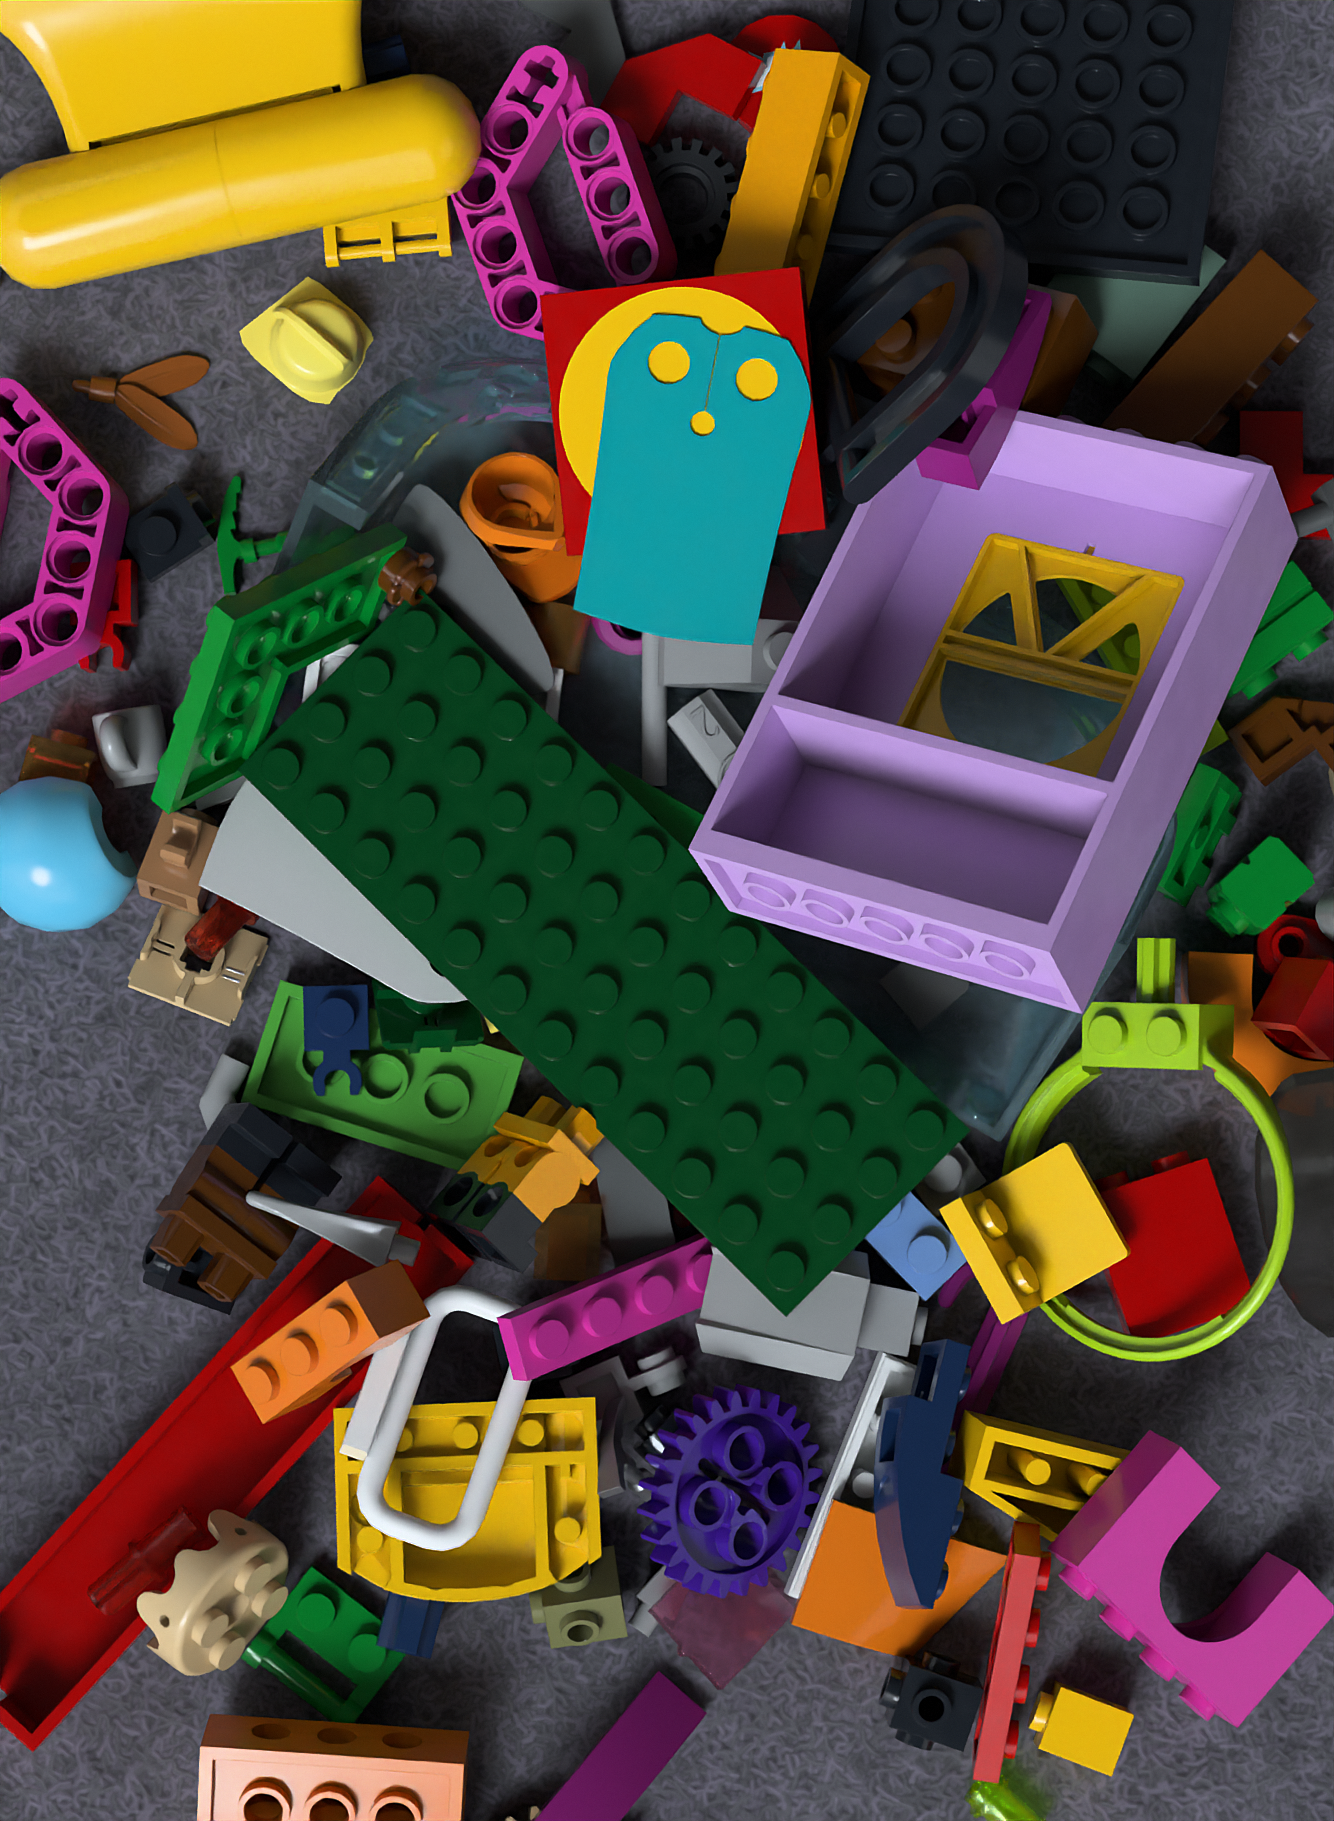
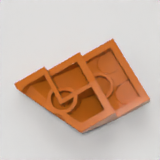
[790,1498,1007,1658]

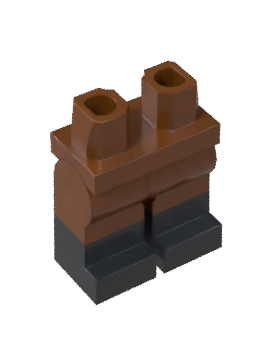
[150,1102,342,1302]

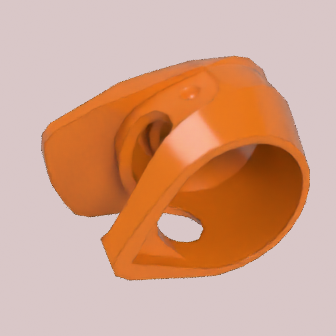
[459,452,583,604]

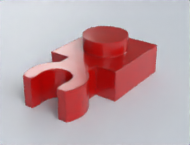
[70,559,139,673]

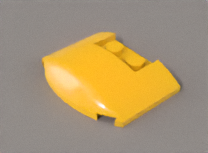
[333,1397,602,1602]

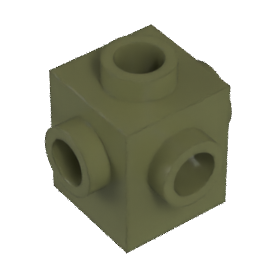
[529,1545,628,1649]

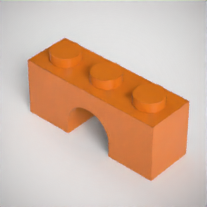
[231,1259,431,1424]

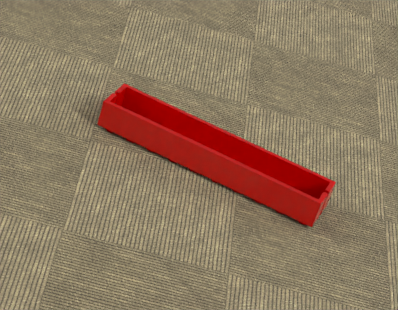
[0,1175,478,1753]

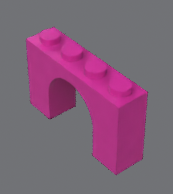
[1047,1430,1334,1728]

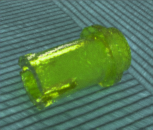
[964,1774,1047,1821]

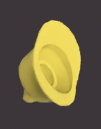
[239,277,373,404]

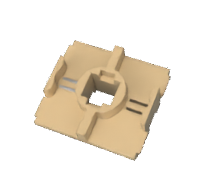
[128,904,269,1026]

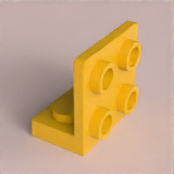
[939,1142,1131,1325]

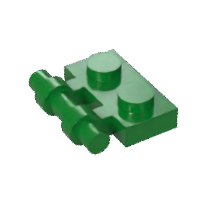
[1144,762,1243,908]

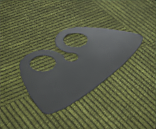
[378,484,555,696]

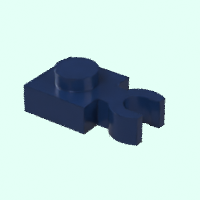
[303,985,371,1097]

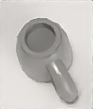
[92,704,168,789]

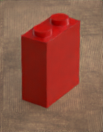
[1093,1150,1251,1337]

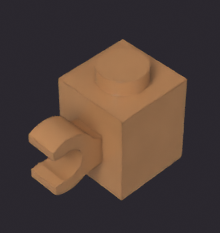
[136,808,219,916]

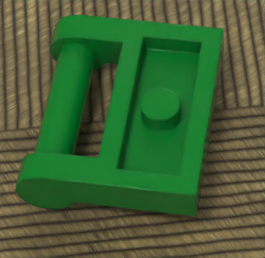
[240,1565,406,1723]

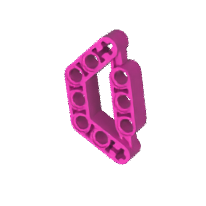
[451,45,678,341]
[0,377,130,704]

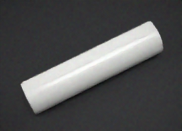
[783,1351,917,1599]

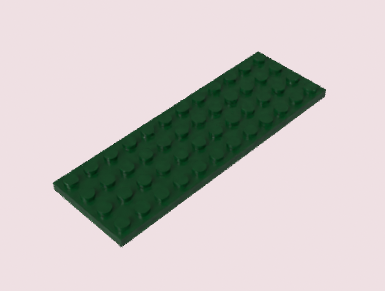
[237,588,971,1317]

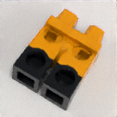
[425,1096,605,1274]

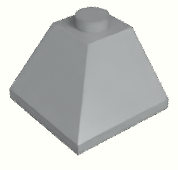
[658,566,804,693]

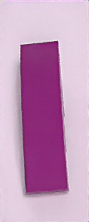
[531,1670,707,1821]

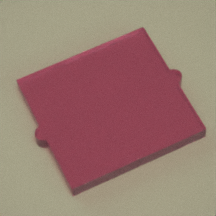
[648,1580,794,1690]

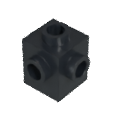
[879,1650,984,1752]

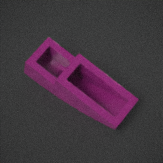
[915,289,1052,490]

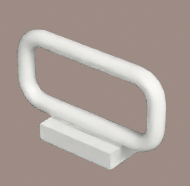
[339,1284,532,1551]

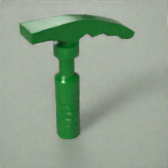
[217,476,352,596]

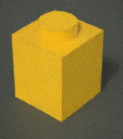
[1028,1681,1134,1777]

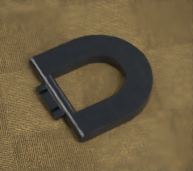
[809,204,1028,504]

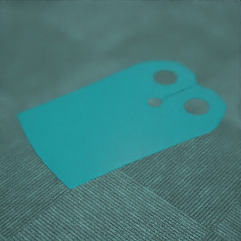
[573,314,811,645]

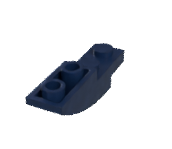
[874,1339,971,1609]

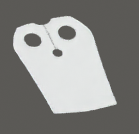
[198,779,468,1003]

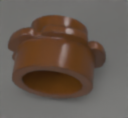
[378,546,437,606]

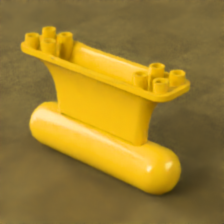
[0,0,481,289]

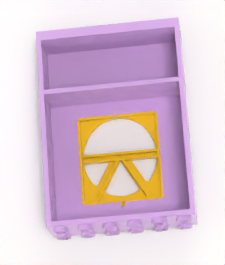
[688,409,1298,1014]

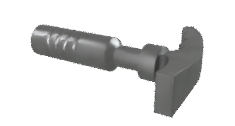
[597,1396,654,1502]

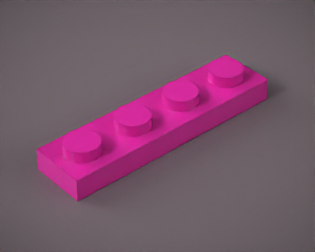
[496,1233,713,1381]

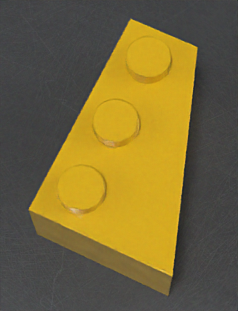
[947,1410,1131,1542]

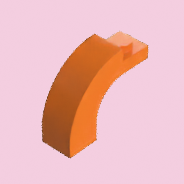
[1181,951,1334,1114]

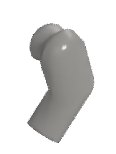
[199,1053,250,1130]

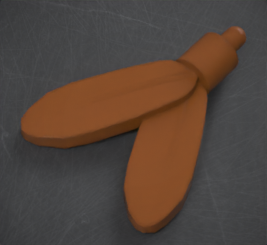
[72,355,209,450]

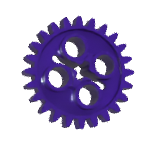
[637,1384,822,1599]

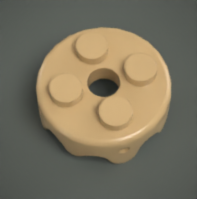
[137,1510,289,1676]

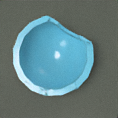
[0,776,139,932]

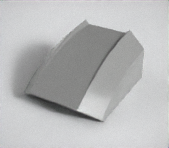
[695,1245,870,1381]

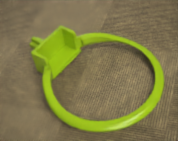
[1001,938,1295,1362]

